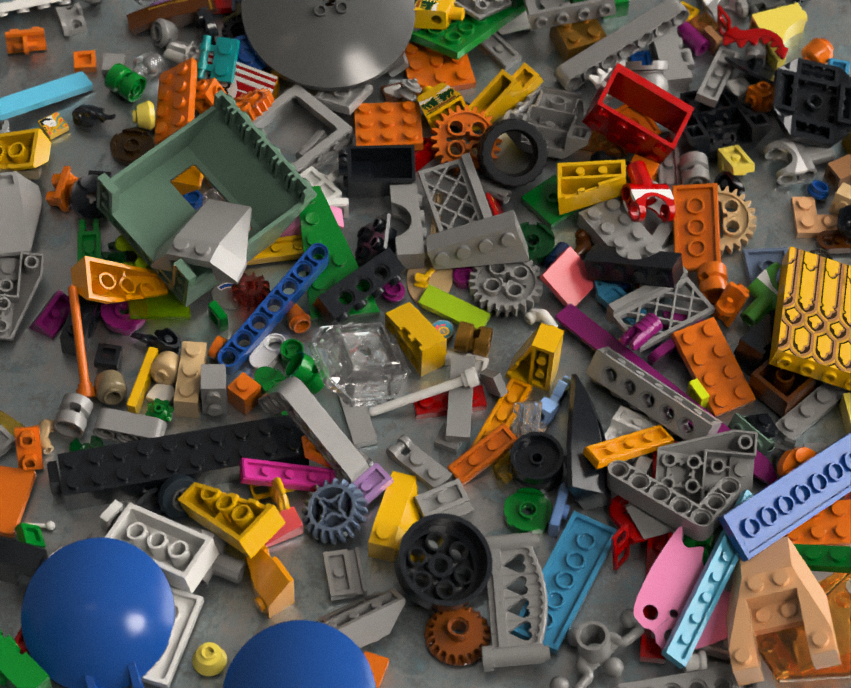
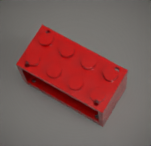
[582,63,694,165]

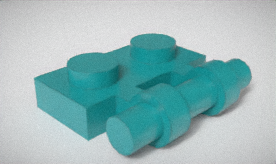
[197,35,240,84]

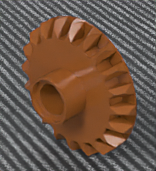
[425,606,491,666]

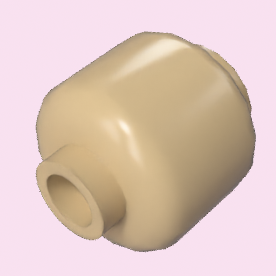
[150,351,180,385]

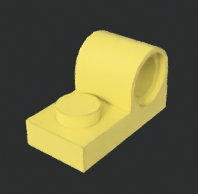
[717,145,755,176]

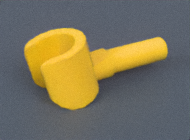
[414,266,436,288]

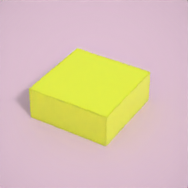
[686,378,710,409]

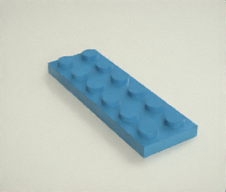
[510,511,618,655]

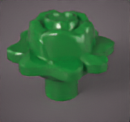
[145,398,174,422]

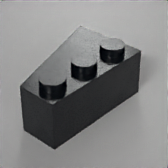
[733,308,776,377]

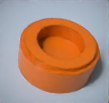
[208,335,227,360]

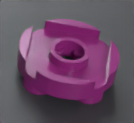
[101,299,148,336]

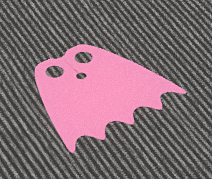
[634,526,730,650]

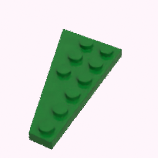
[410,0,526,60]
[299,186,380,321]

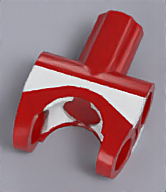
[621,160,676,222]

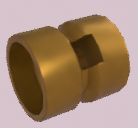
[454,321,493,358]

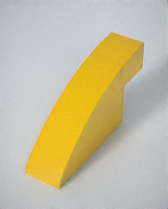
[469,62,544,132]

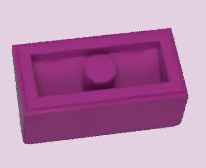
[29,289,70,339]

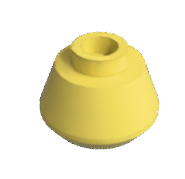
[132,101,156,131]
[192,642,227,676]

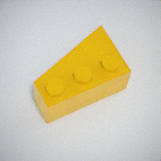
[505,323,564,392]

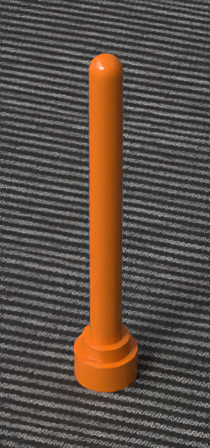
[68,285,96,398]

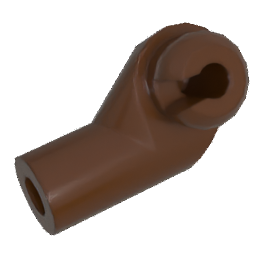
[574,229,591,258]

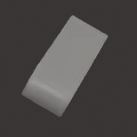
[93,408,167,443]

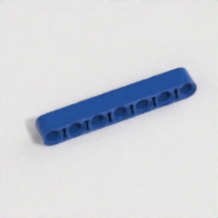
[218,243,329,375]

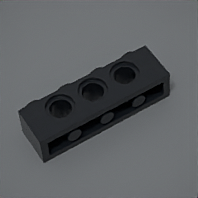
[313,248,406,326]
[59,294,102,356]

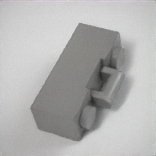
[649,29,695,94]

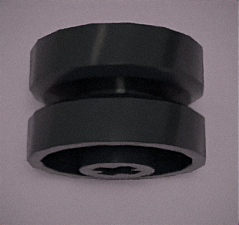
[511,432,564,494]

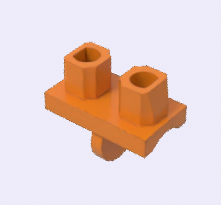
[5,26,47,55]
[45,166,79,212]
[711,281,750,327]
[14,425,44,470]

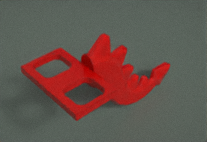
[717,5,789,60]
[608,495,647,571]

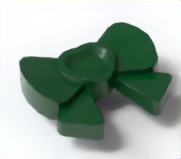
[101,241,130,263]
[69,435,104,452]

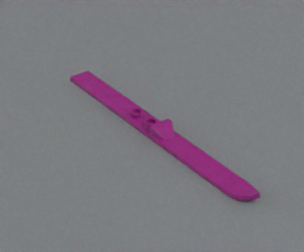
[555,303,778,485]

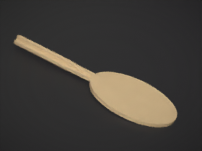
[407,192,453,304]

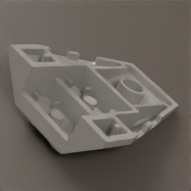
[503,86,592,159]
[151,199,252,284]

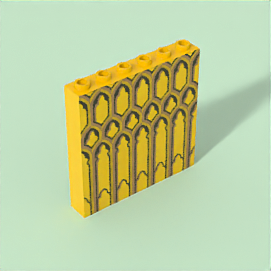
[769,246,851,391]

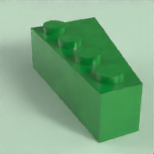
[0,630,52,688]

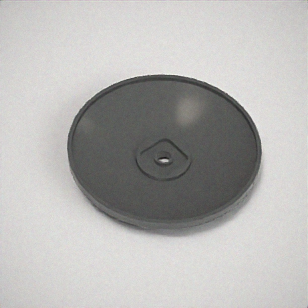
[241,0,415,91]

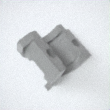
[54,2,87,37]

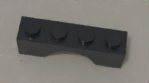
[584,244,684,288]

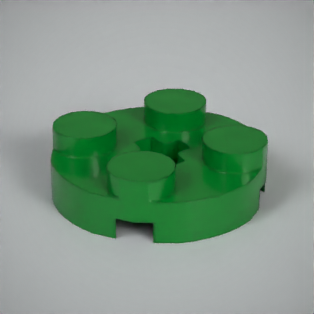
[503,488,553,535]

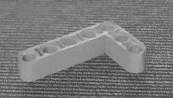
[258,376,369,484]
[606,460,740,541]

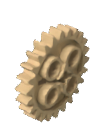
[718,185,757,256]

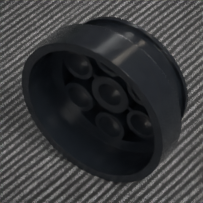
[394,513,492,612]

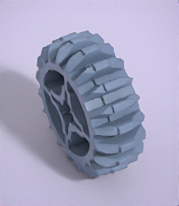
[301,478,368,545]

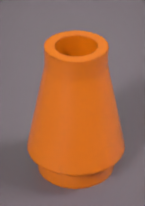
[286,304,311,333]

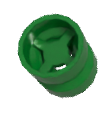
[280,339,304,369]

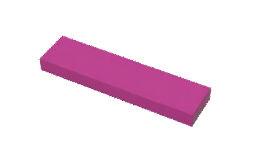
[239,458,336,492]

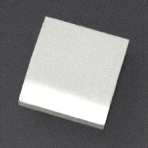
[605,406,664,458]

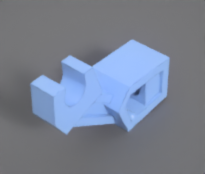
[530,375,571,428]

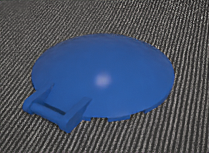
[21,537,175,688]
[223,620,376,688]

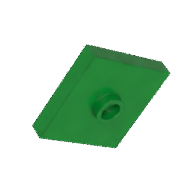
[521,174,582,229]

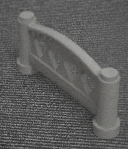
[482,532,550,672]

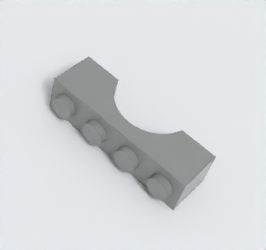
[389,184,429,269]

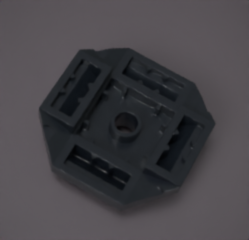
[771,58,851,148]

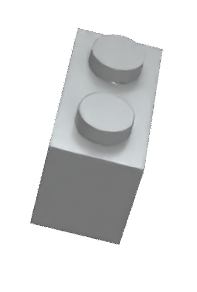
[201,364,227,416]

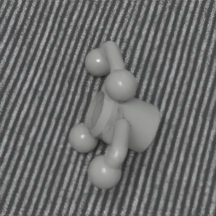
[549,609,645,688]

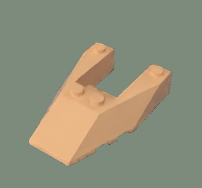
[726,536,841,686]

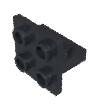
[355,212,397,267]

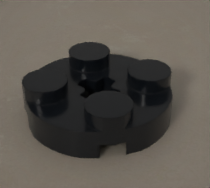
[193,6,218,45]
[68,174,105,221]

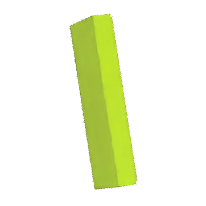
[418,284,491,328]

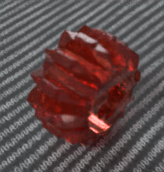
[231,272,271,312]

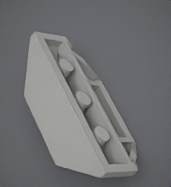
[316,588,406,648]

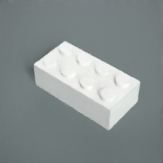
[105,503,219,594]

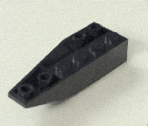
[564,374,612,510]

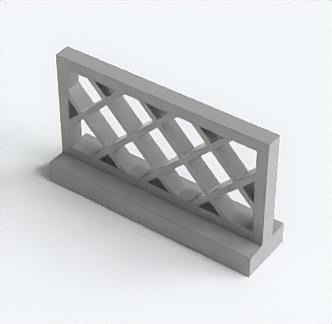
[418,153,492,232]
[605,266,715,352]

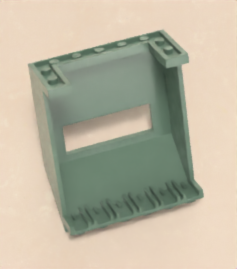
[97,90,317,307]

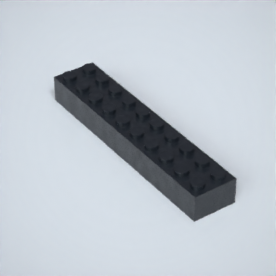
[57,415,309,511]

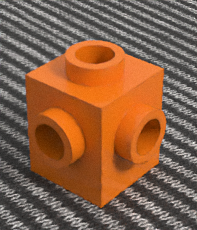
[195,77,227,114]
[745,81,773,113]

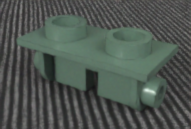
[728,412,776,456]

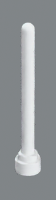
[368,367,480,416]

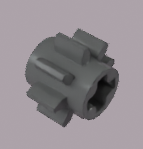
[771,437,796,466]

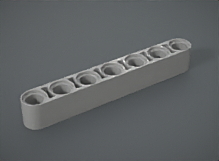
[554,0,689,91]

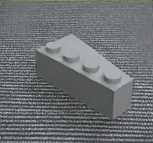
[426,210,529,270]

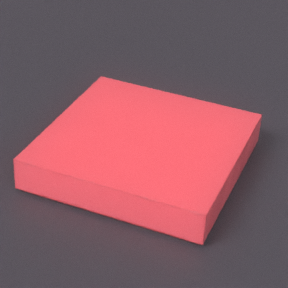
[539,246,600,307]

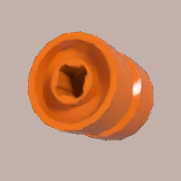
[697,261,728,305]

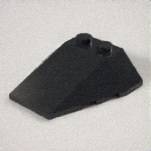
[680,88,773,159]

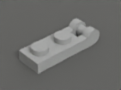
[386,434,453,490]

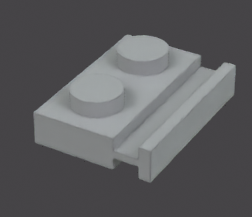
[414,478,474,518]
[323,547,367,601]

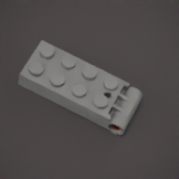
[577,197,666,291]

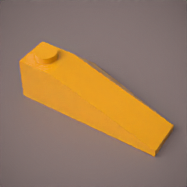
[71,256,168,304]

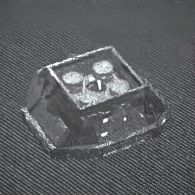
[308,322,410,407]

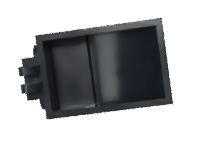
[338,145,416,198]

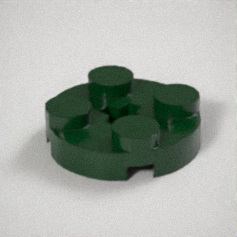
[520,222,555,266]

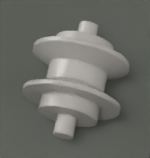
[398,78,422,102]

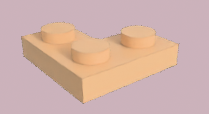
[791,197,838,238]

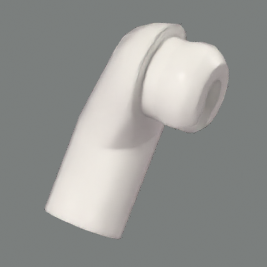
[524,308,559,327]

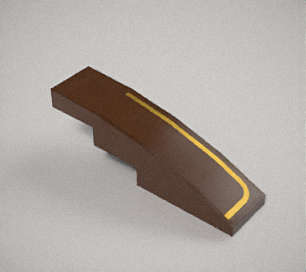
[126,0,217,35]

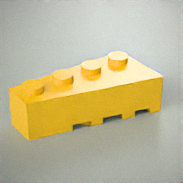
[177,482,286,558]

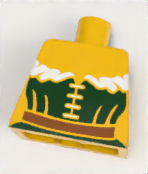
[413,0,465,29]
[417,82,466,130]

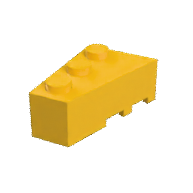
[557,159,626,215]
[385,302,447,377]

